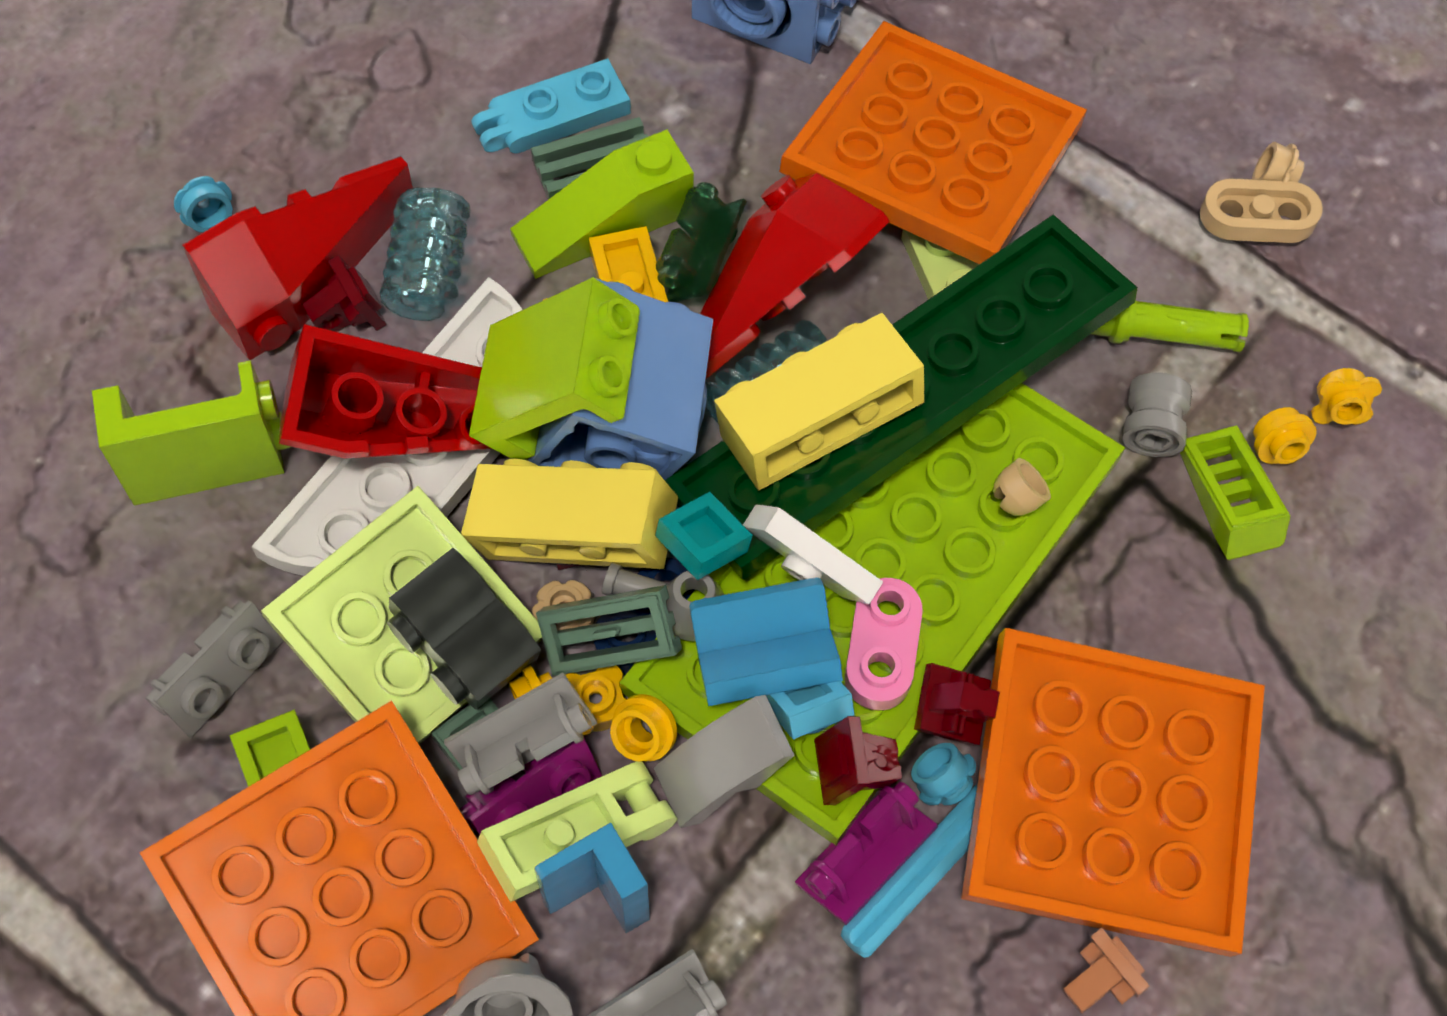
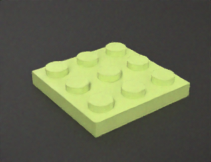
[261,486,543,744]

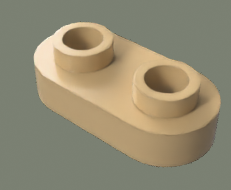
[1200,179,1323,243]

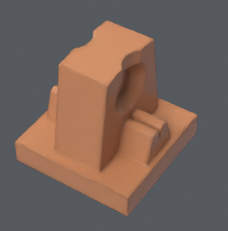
[1063,928,1150,1014]

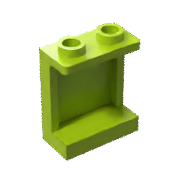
[469,277,640,460]
[92,360,291,506]

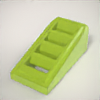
[1180,425,1291,560]

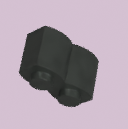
[387,548,541,710]

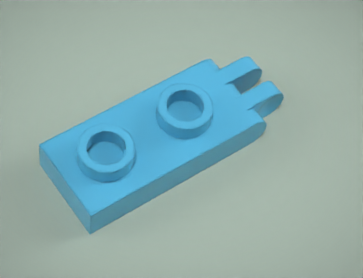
[471,58,631,153]

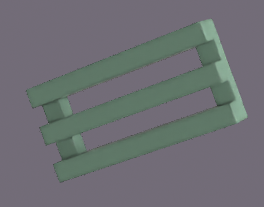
[531,117,648,199]
[536,585,682,676]

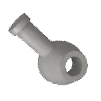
[602,563,724,641]

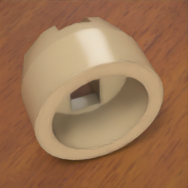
[993,458,1051,516]

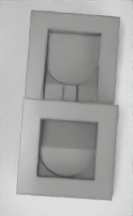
[654,695,795,828]

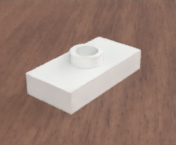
[743,505,883,604]

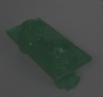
[656,182,747,303]

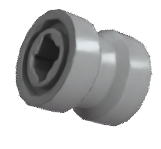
[1122,373,1192,457]

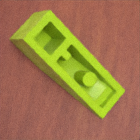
[510,129,694,279]

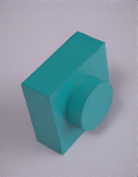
[655,492,753,580]

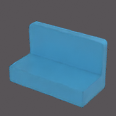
[689,577,843,706]
[534,822,650,933]

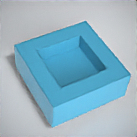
[766,681,855,739]

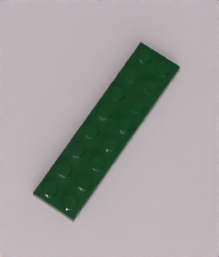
[665,214,1138,580]

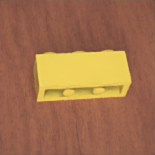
[714,313,924,491]
[461,459,678,569]

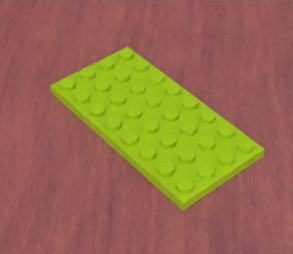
[619,383,1126,846]

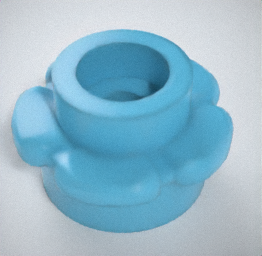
[174,176,233,233]
[911,743,976,806]

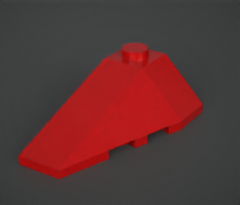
[182,156,415,360]
[700,173,890,380]
[279,324,492,459]

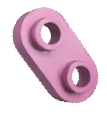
[845,578,923,710]

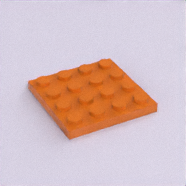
[779,21,1087,264]
[961,628,1265,957]
[139,700,539,1016]

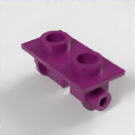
[459,739,602,836]
[795,781,938,925]

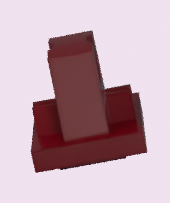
[302,255,387,332]
[914,663,1000,746]
[814,716,902,805]

